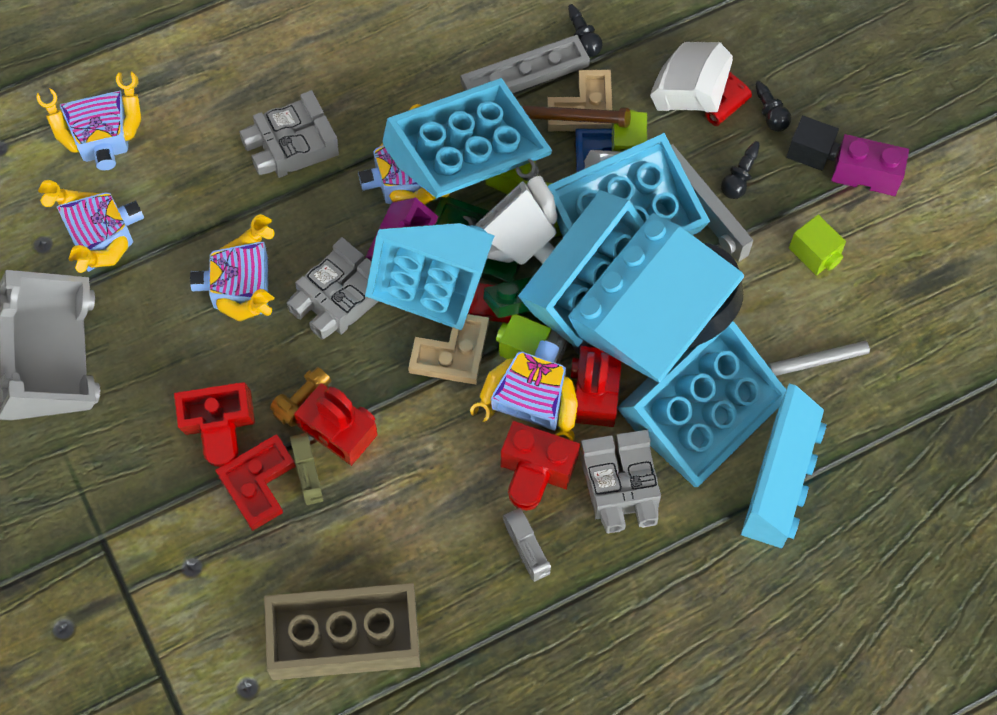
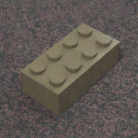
[264,583,421,680]

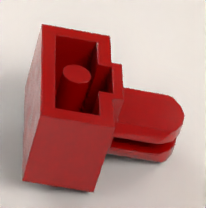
[570,346,621,427]
[174,382,255,467]
[294,383,378,466]
[500,421,580,511]

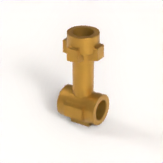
[270,367,332,427]

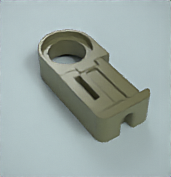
[290,432,324,506]

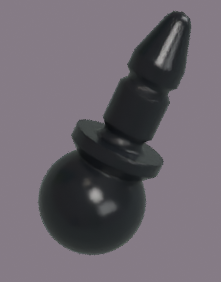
[568,4,603,57]
[755,81,792,132]
[721,141,760,199]

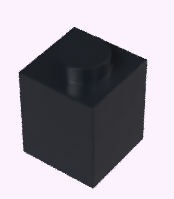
[786,115,841,171]

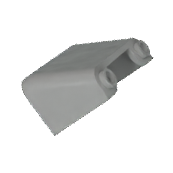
[0,270,100,420]

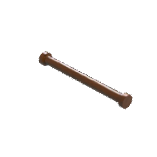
[521,105,631,128]

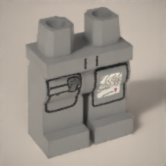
[239,90,339,178]
[287,237,379,340]
[580,429,661,534]

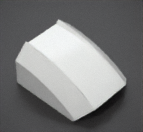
[650,42,733,112]

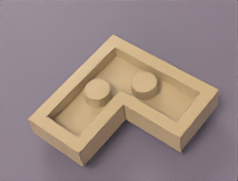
[547,70,612,131]
[408,314,489,385]

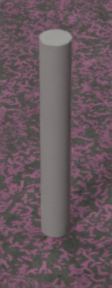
[768,341,870,376]

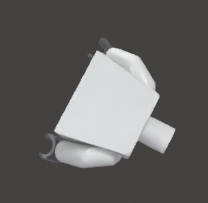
[463,159,557,265]

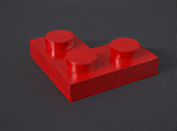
[215,434,296,531]

